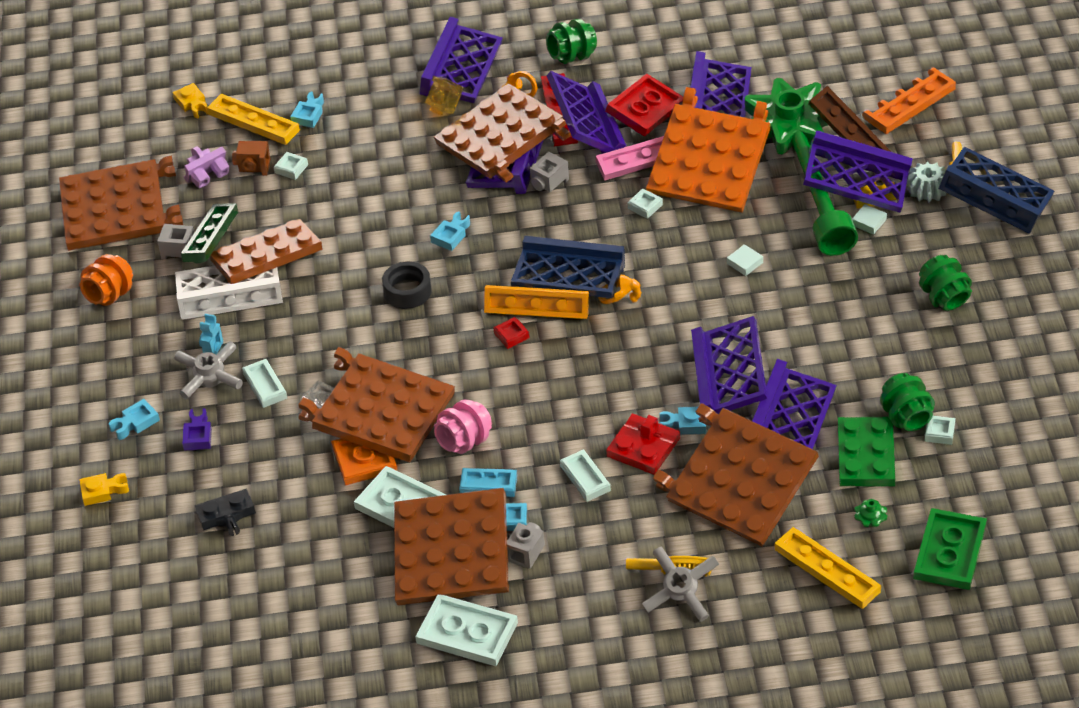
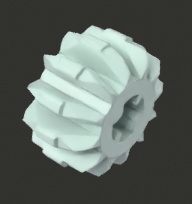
[907,161,946,202]

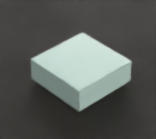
[274,152,308,180]
[627,189,663,219]
[852,204,887,235]
[727,244,763,276]
[925,416,956,445]

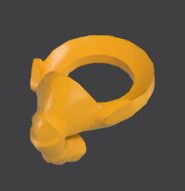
[501,71,537,98]
[598,274,641,304]

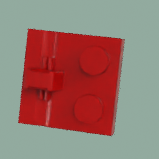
[606,413,680,475]

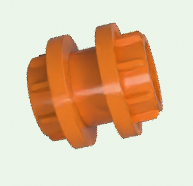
[80,254,133,306]

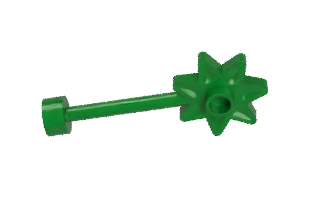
[744,78,858,256]

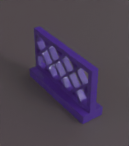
[419,17,503,104]
[690,51,752,118]
[546,71,627,154]
[803,130,913,213]
[466,141,543,194]
[691,316,768,414]
[752,359,837,449]

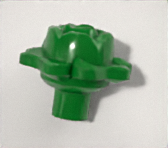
[854,499,887,527]

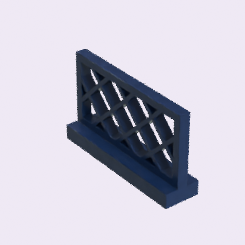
[938,147,1055,234]
[511,236,625,298]

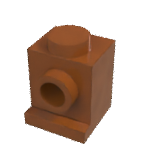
[232,141,271,176]

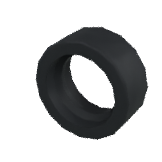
[382,261,432,309]

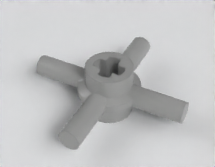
[174,341,243,399]
[642,547,719,622]

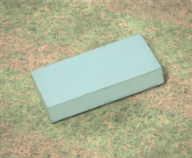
[242,359,287,408]
[560,449,611,502]

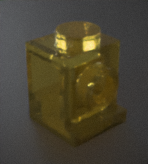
[425,76,464,115]

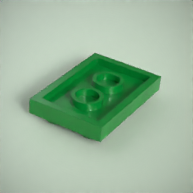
[838,417,896,486]
[913,508,987,590]

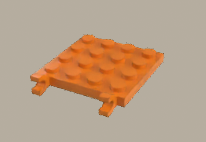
[646,87,771,213]

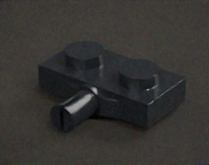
[194,488,256,536]

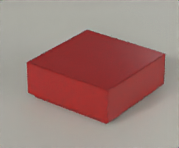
[493,317,530,349]

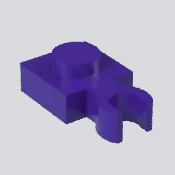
[182,408,212,451]

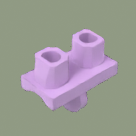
[184,146,229,189]

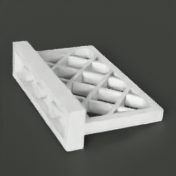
[175,266,283,320]

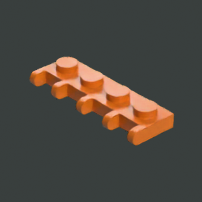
[862,67,956,134]

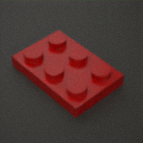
[605,74,683,137]

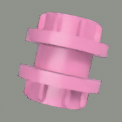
[434,400,492,454]

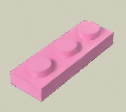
[596,136,664,181]

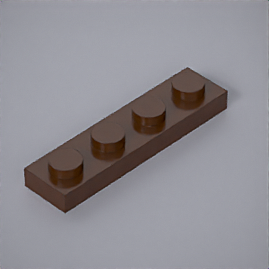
[808,85,891,174]

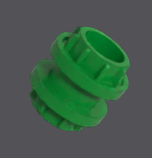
[546,19,597,64]
[919,255,972,311]
[880,373,935,431]

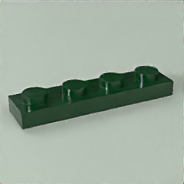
[181,203,238,264]

